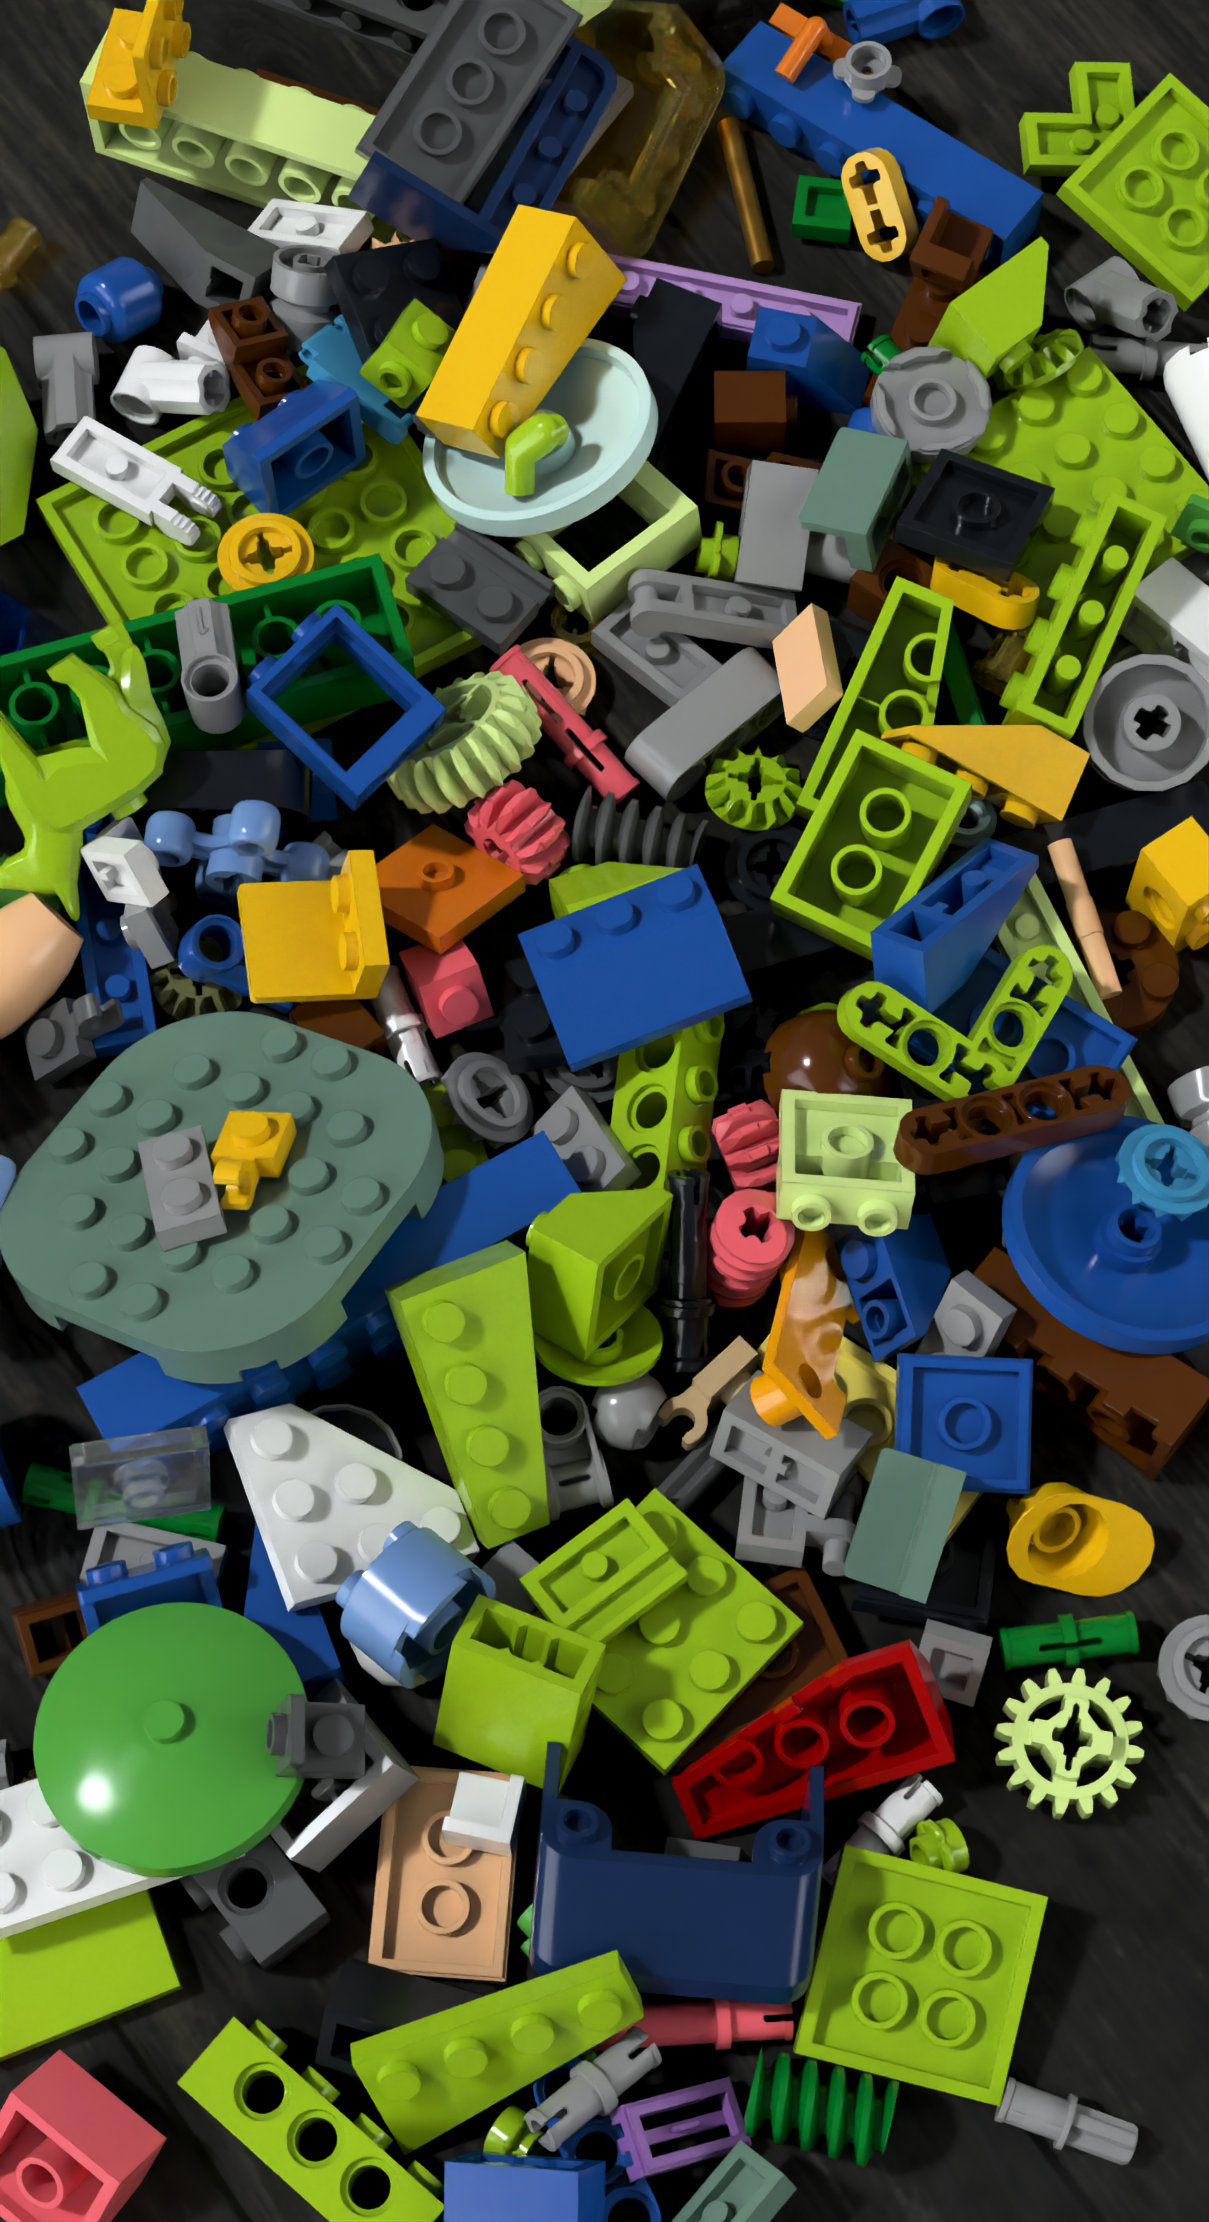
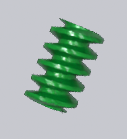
[744,2046,899,2168]

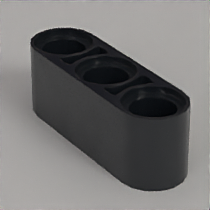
[130,750,313,832]

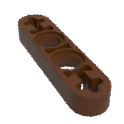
[893,1065,1131,1175]

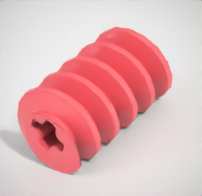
[708,1188,795,1309]

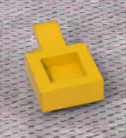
[211,1111,297,1210]

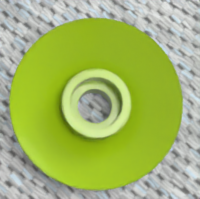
[533,1305,663,1386]

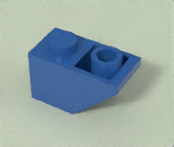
[834,1214,952,1362]

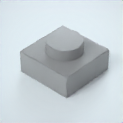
[918,1619,993,1707]

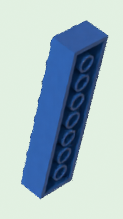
[76,1130,582,1488]

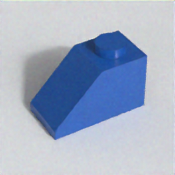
[746,307,871,415]

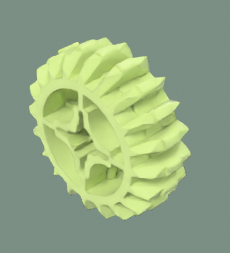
[386,671,542,814]

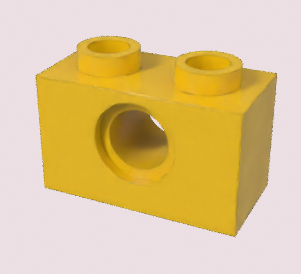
[1125,816,1209,953]

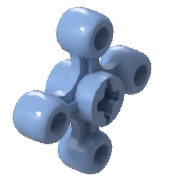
[144,800,329,907]

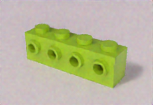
[999,490,1168,741]

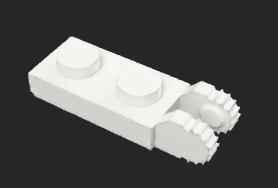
[50,416,222,546]

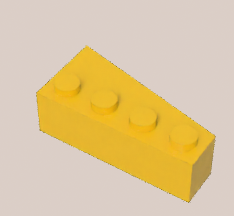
[416,204,628,459]

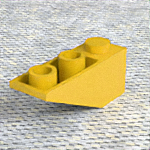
[881,725,1090,829]

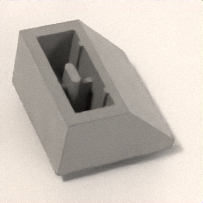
[270,1677,420,1872]

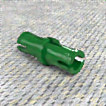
[998,1610,1139,1671]

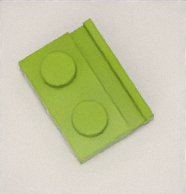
[519,1498,688,1644]

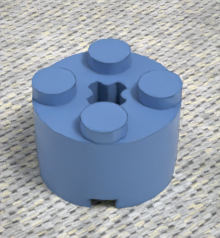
[335,1521,496,1689]

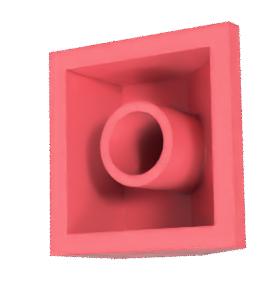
[0,2049,167,2222]

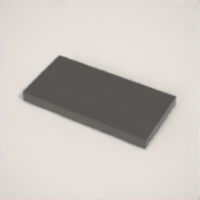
[355,0,583,206]

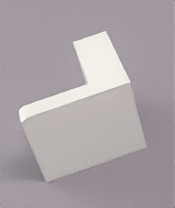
[442,1771,528,1858]

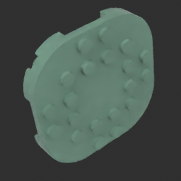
[0,1011,445,1384]

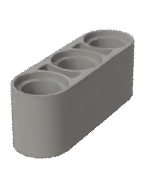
[624,647,784,803]

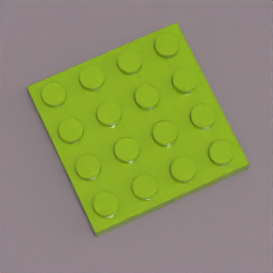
[909,346,1209,637]

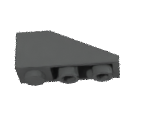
[130,177,280,309]

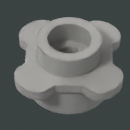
[833,41,902,103]

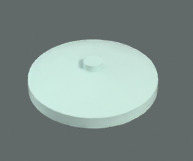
[423,338,658,537]

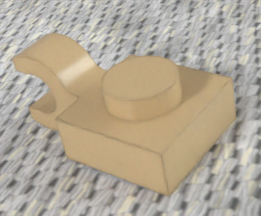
[658,1336,758,1451]

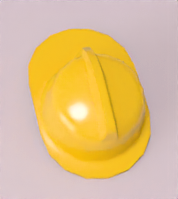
[1006,1482,1155,1597]

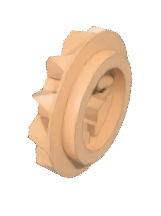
[520,638,596,729]

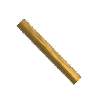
[717,117,774,274]

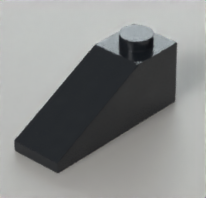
[628,278,722,468]

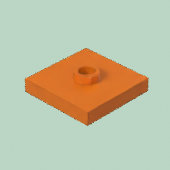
[376,824,525,955]

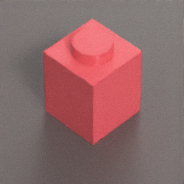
[398,939,494,1039]

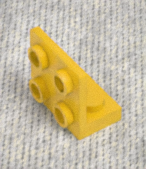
[86,0,191,130]
[237,850,390,1003]

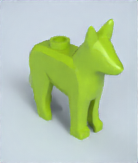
[0,618,171,921]

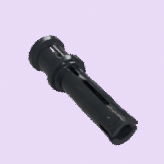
[658,1168,717,1372]

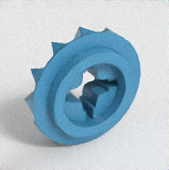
[1114,1124,1209,1222]

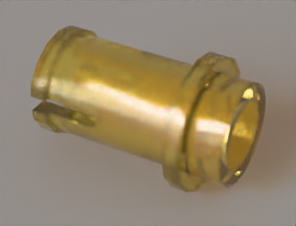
[0,217,42,292]

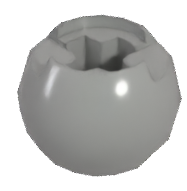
[590,1372,668,1451]

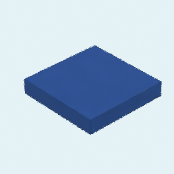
[894,1353,1033,1494]

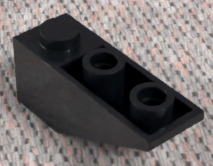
[315,1957,484,2076]

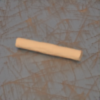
[1047,838,1123,1000]

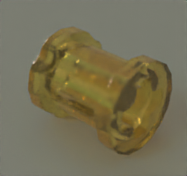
[971,625,1033,697]

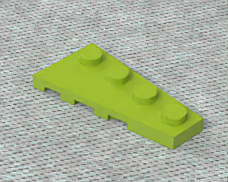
[350,1950,644,2155]

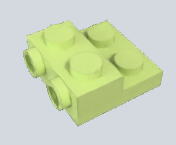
[776,1089,915,1237]

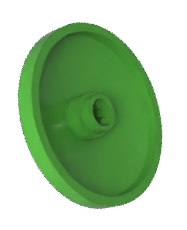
[33,1602,309,1878]

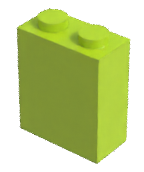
[433,1594,606,1795]

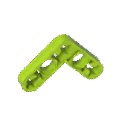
[837,945,1073,1101]

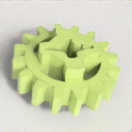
[994,1668,1145,1820]

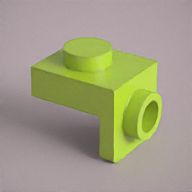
[360,298,456,409]

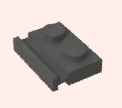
[405,522,556,656]

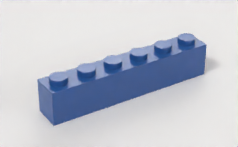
[719,21,1044,271]

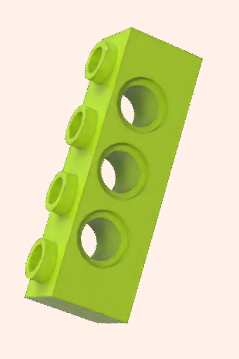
[610,1013,725,1251]
[177,2017,444,2222]

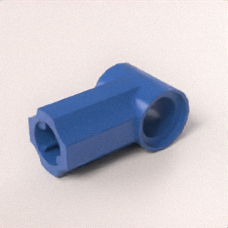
[843,0,965,45]
[176,914,294,1014]

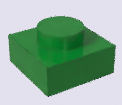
[791,175,852,243]

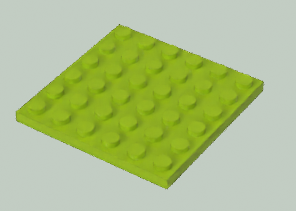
[35,364,483,751]

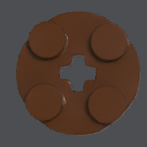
[1067,910,1179,1035]

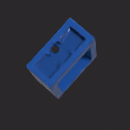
[246,603,446,811]

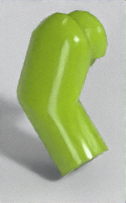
[505,413,569,496]

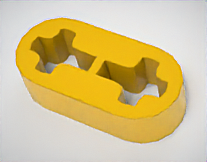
[841,147,919,262]
[930,556,1040,630]

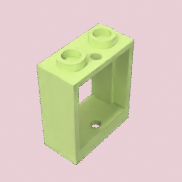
[512,460,702,625]

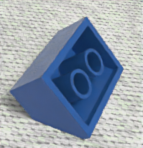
[517,864,753,1073]

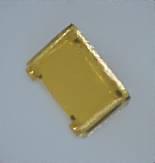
[550,0,725,259]

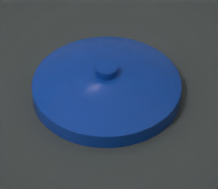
[1002,1115,1209,1355]

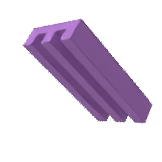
[609,2077,752,2183]

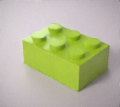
[770,728,972,961]

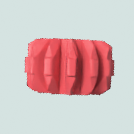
[464,779,572,886]
[711,1099,779,1197]

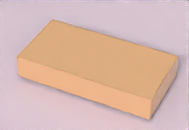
[772,603,844,733]

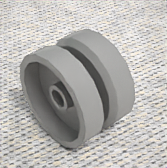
[1074,654,1209,791]

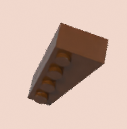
[973,1247,1209,1481]

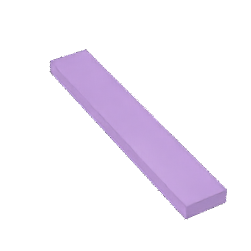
[604,252,862,346]

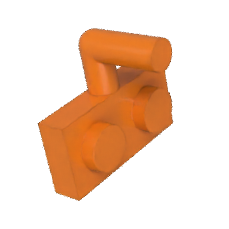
[769,2,872,84]

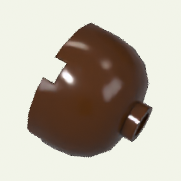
[763,1009,893,1116]

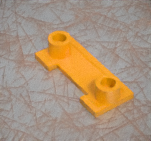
[750,1227,860,1440]

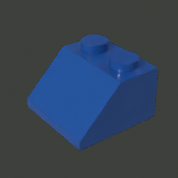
[222,379,367,515]

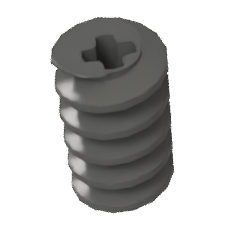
[571,786,710,868]

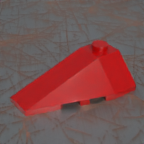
[672,1639,955,1840]

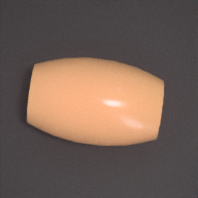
[0,892,84,1040]

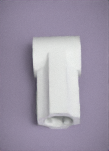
[110,345,231,426]

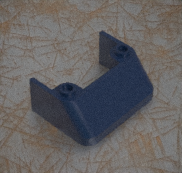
[347,36,617,254]
[529,1742,824,2004]

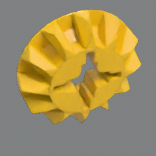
[217,513,314,593]

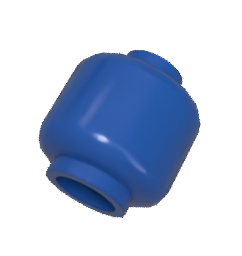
[74,256,164,344]

